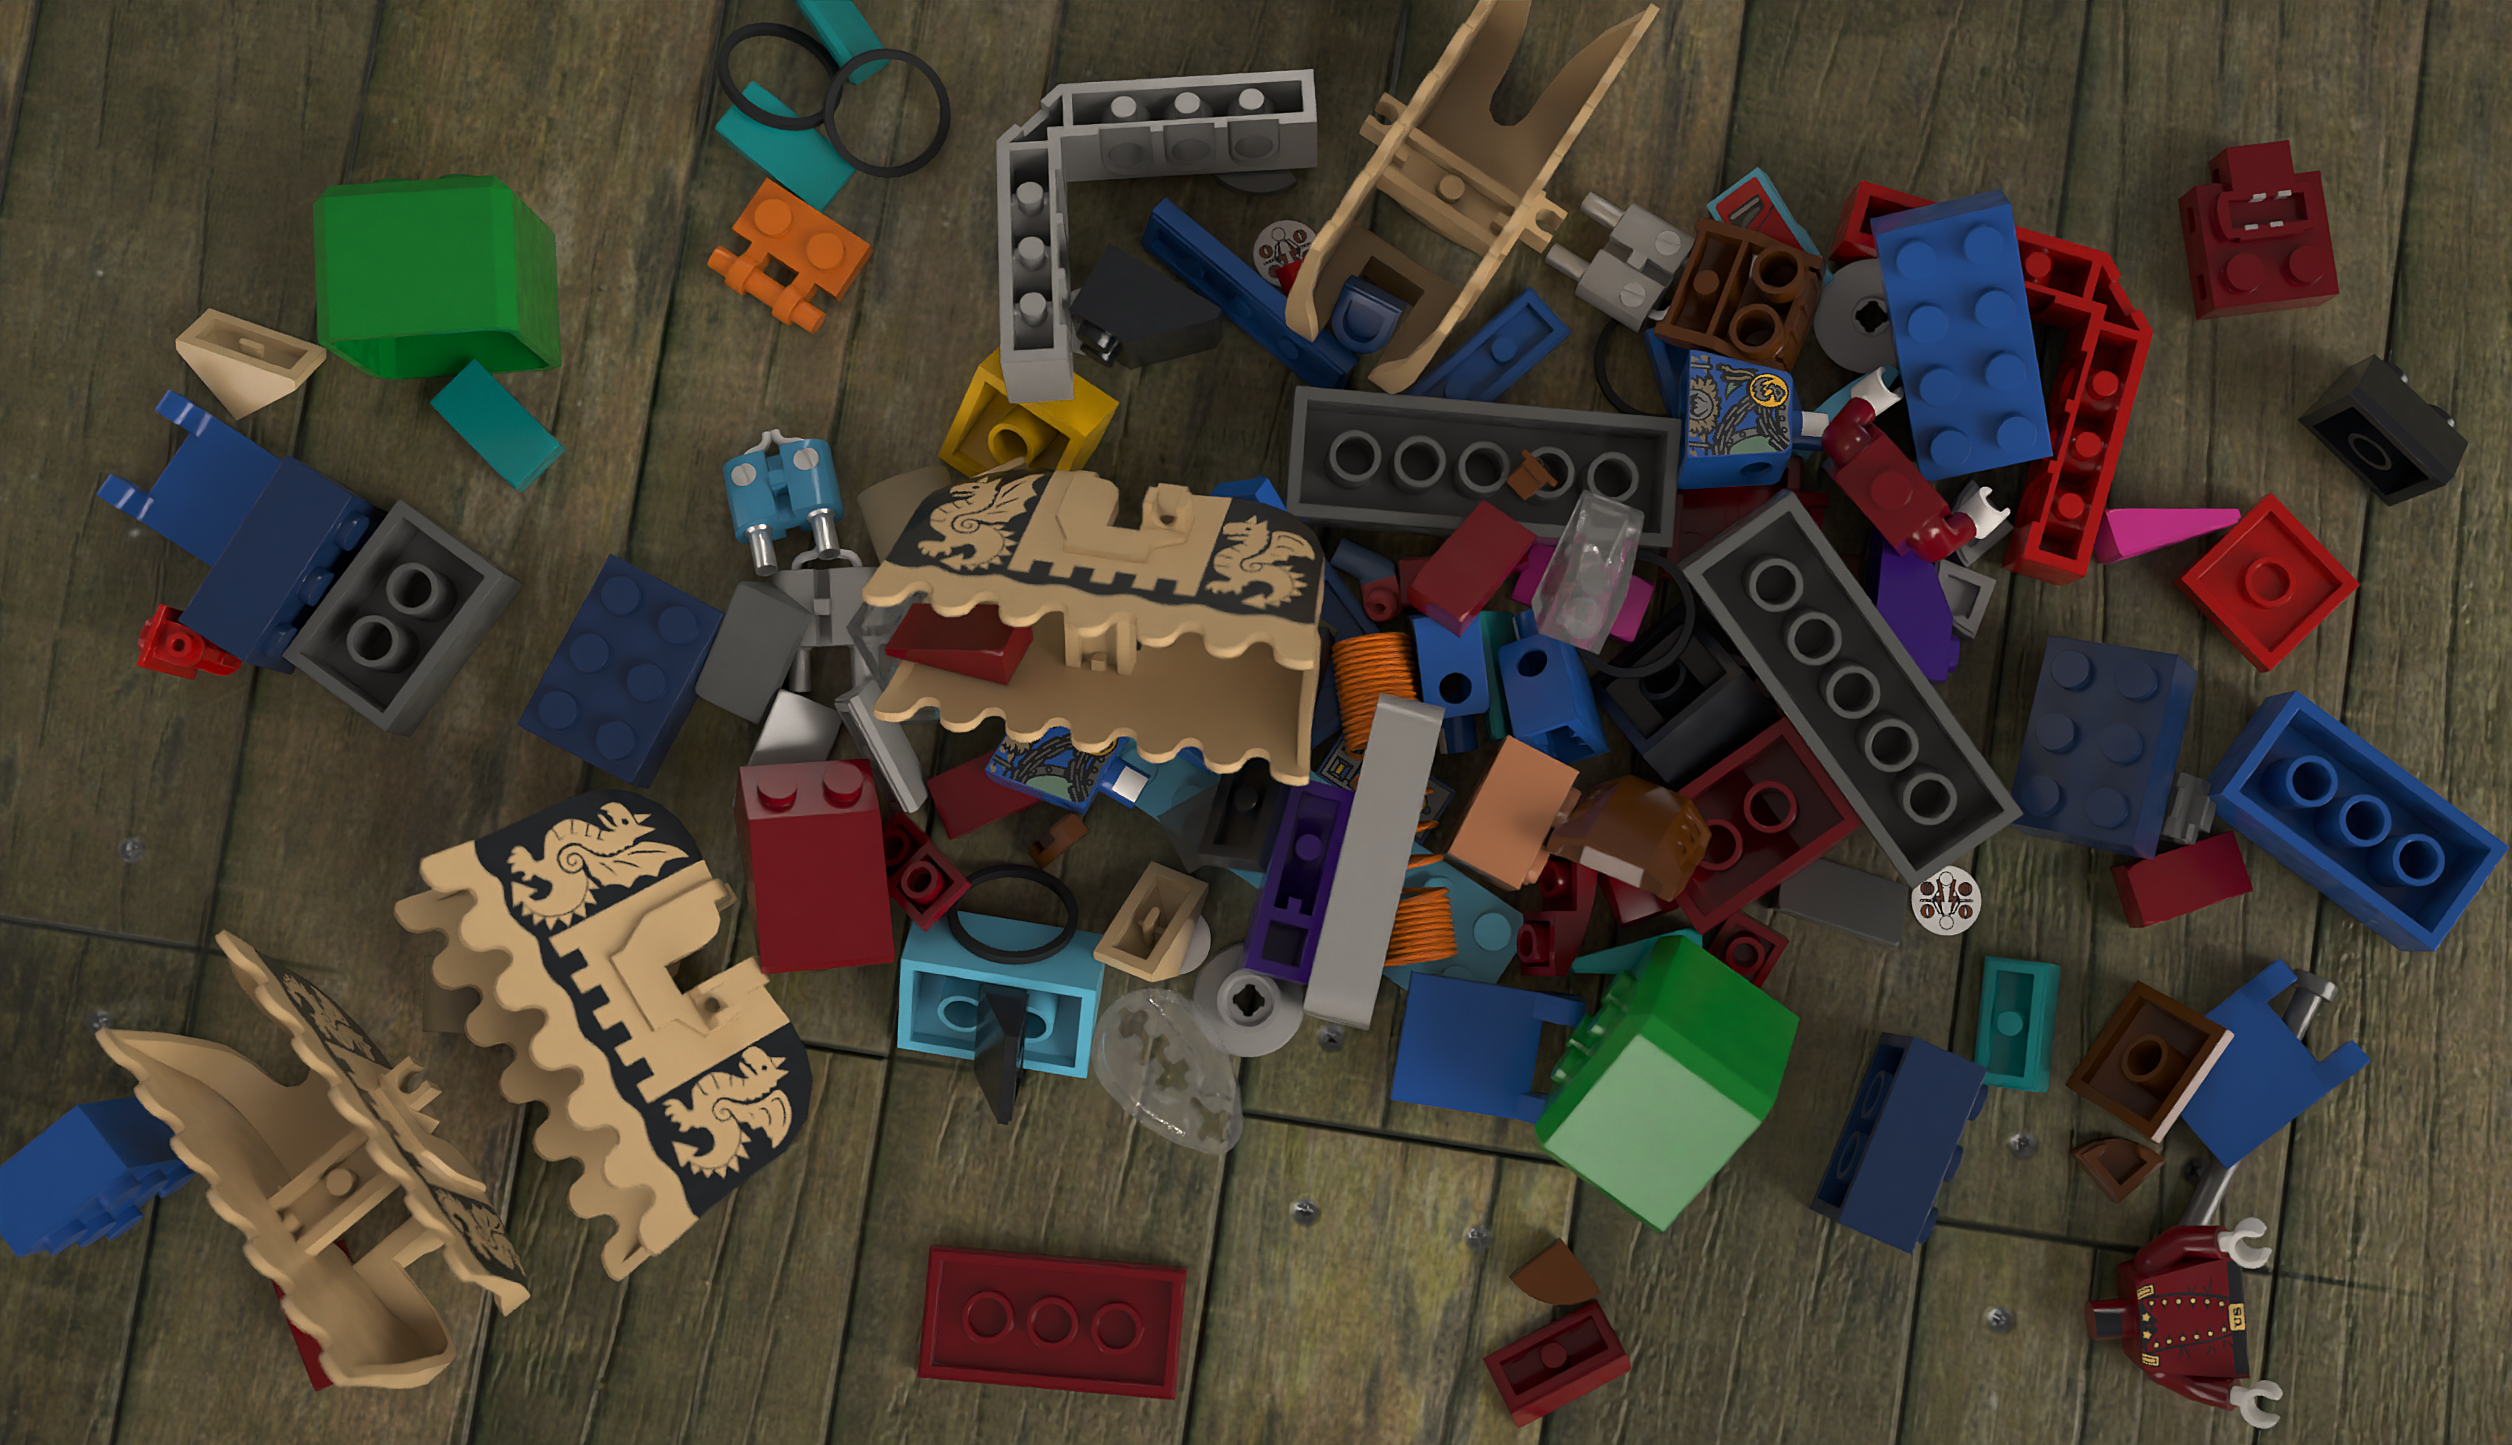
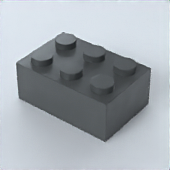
[282,499,524,737]

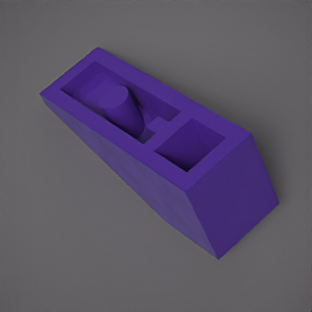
[1865,524,1960,686]
[1238,780,1355,985]

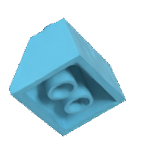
[897,910,1105,1078]

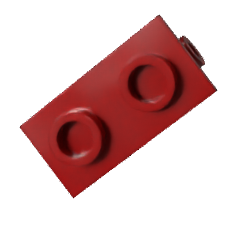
[136,603,243,680]

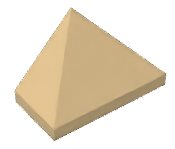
[176,308,326,421]
[1093,861,1209,982]

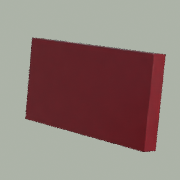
[917,1244,1188,1400]

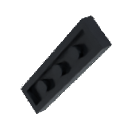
[1197,626,1336,873]

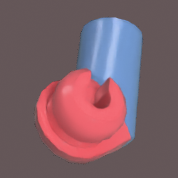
[1330,536,1402,623]

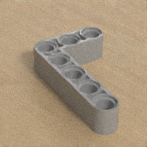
[1303,693,1445,1031]

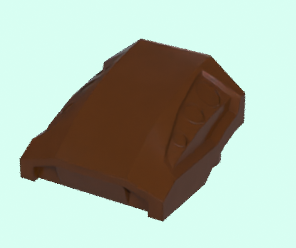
[1653,216,1827,374]
[1545,774,1712,902]

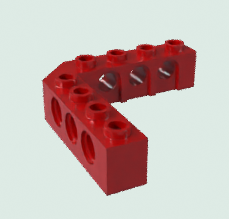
[1827,180,2153,587]

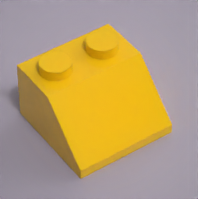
[938,346,1119,478]

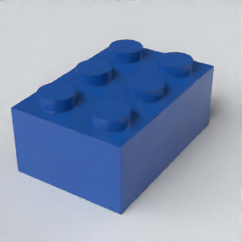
[0,1096,195,1257]

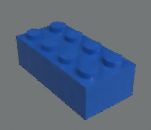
[1870,189,2053,482]
[2206,690,2509,952]

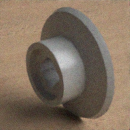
[1813,259,1897,374]
[1192,943,1306,1057]

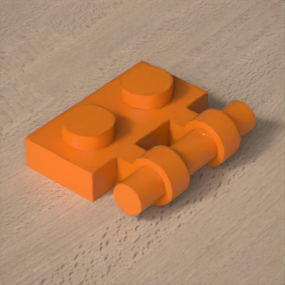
[708,177,874,334]

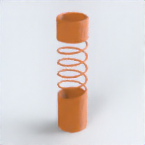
[1331,632,1459,967]

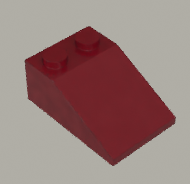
[1674,716,1865,936]
[734,758,895,974]

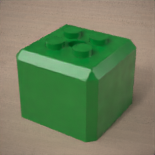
[313,174,561,381]
[1534,935,1800,1233]

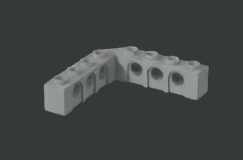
[996,69,1317,403]

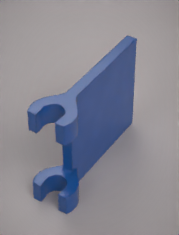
[96,389,283,567]
[2180,958,2371,1170]
[1390,971,1587,1124]

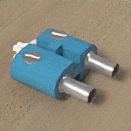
[722,429,844,576]

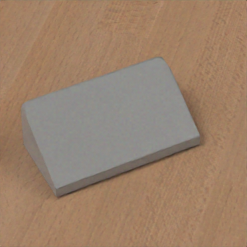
[834,679,930,814]
[732,688,843,808]

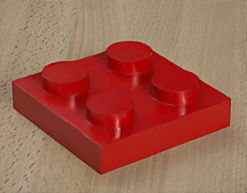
[2172,493,2361,673]

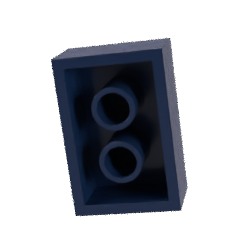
[178,454,389,675]
[517,554,725,789]
[2009,635,2198,860]
[1810,1032,1988,1255]

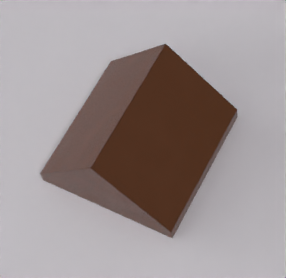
[2065,980,2235,1144]

